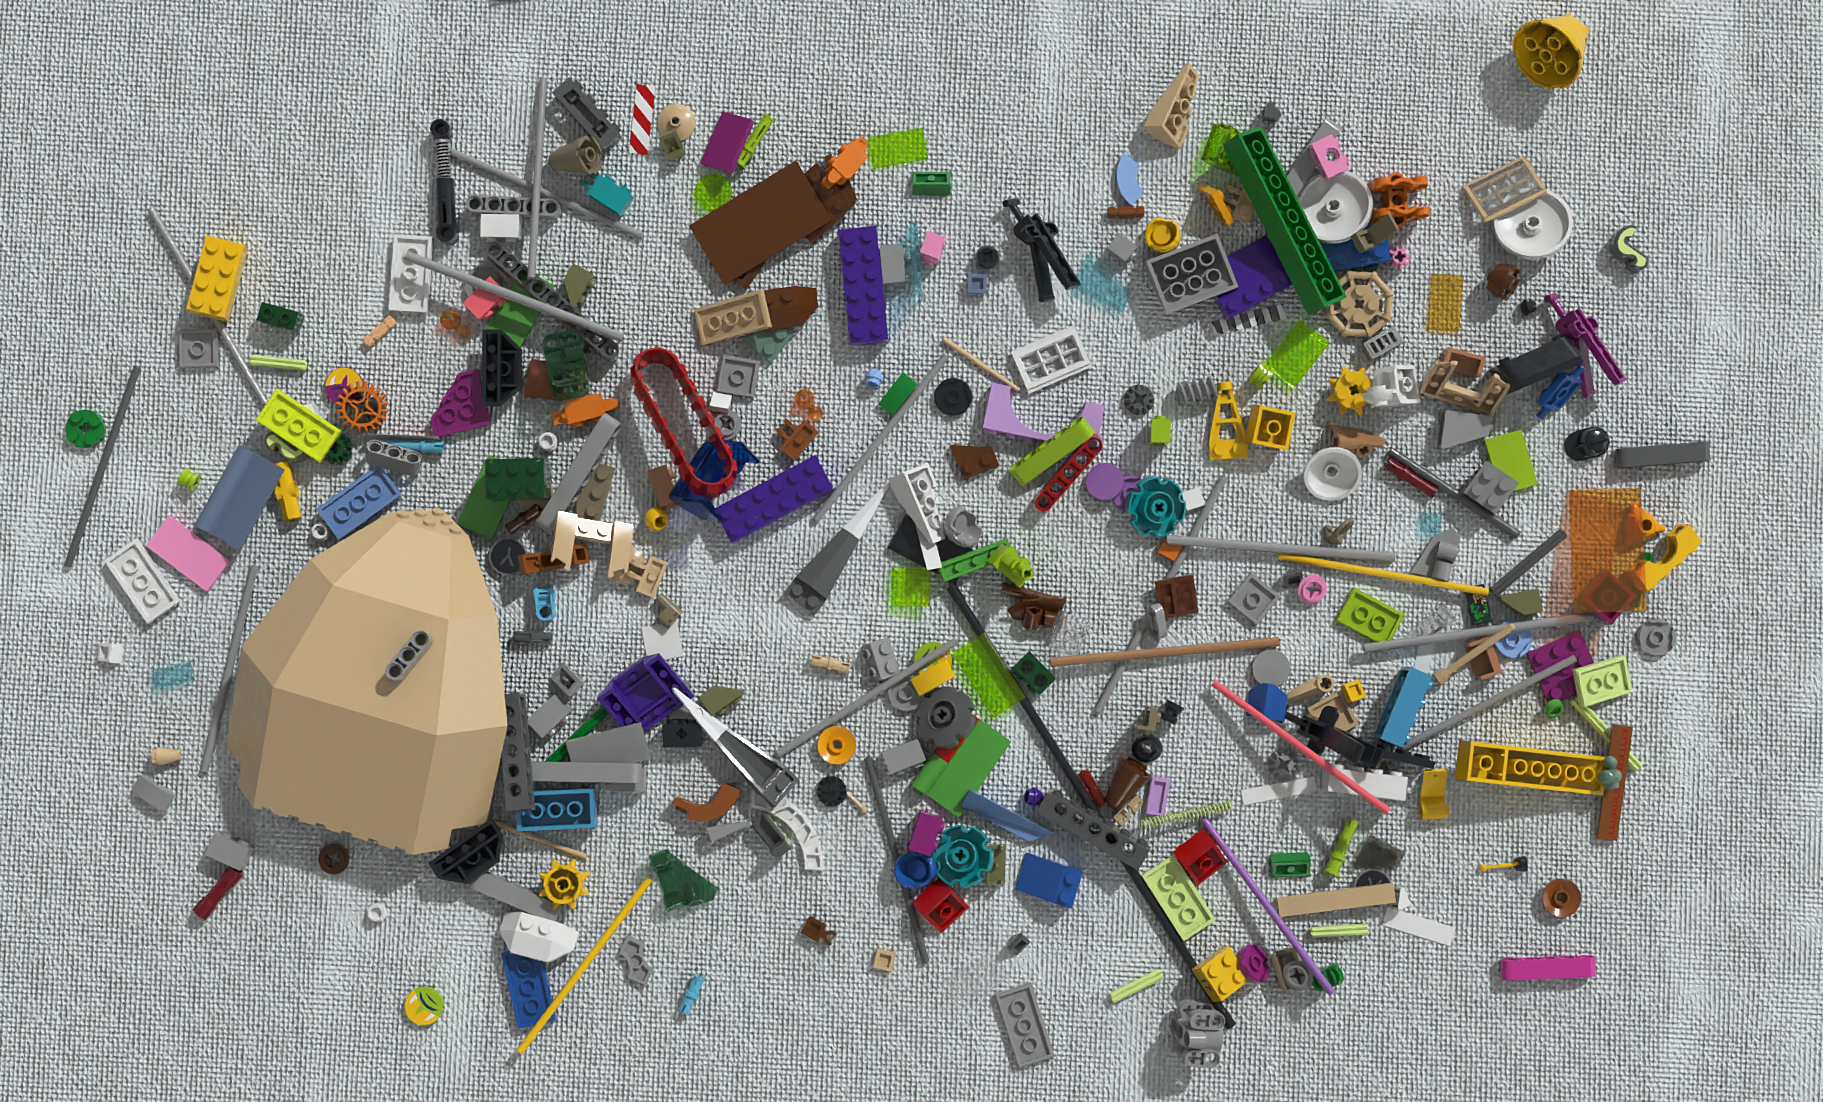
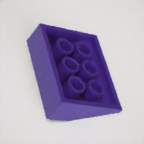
[1213,235,1293,321]

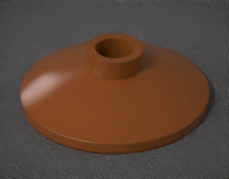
[1542,878,1581,917]

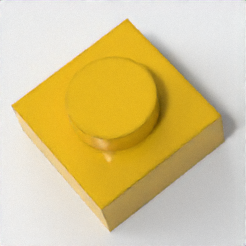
[1340,679,1367,704]

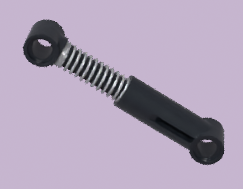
[430,119,459,245]

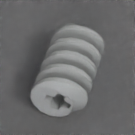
[1176,376,1218,407]

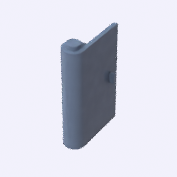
[194,444,285,551]

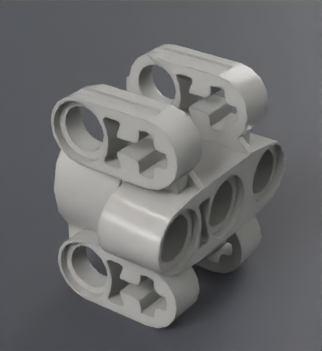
[1171,999,1225,1068]

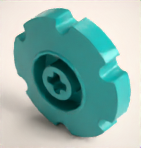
[1125,476,1186,538]
[932,825,994,888]

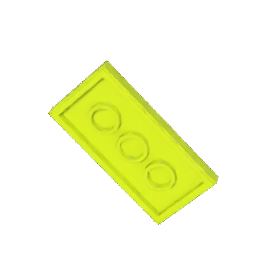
[255,388,342,463]

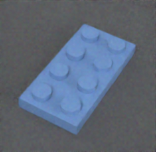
[316,466,402,540]

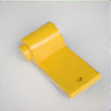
[1419,768,1449,820]

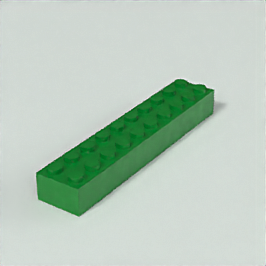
[1223,126,1347,316]

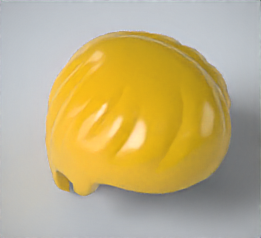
[1145,218,1181,254]

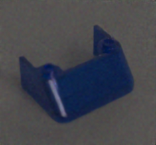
[669,440,760,522]

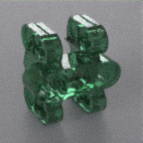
[543,330,590,401]

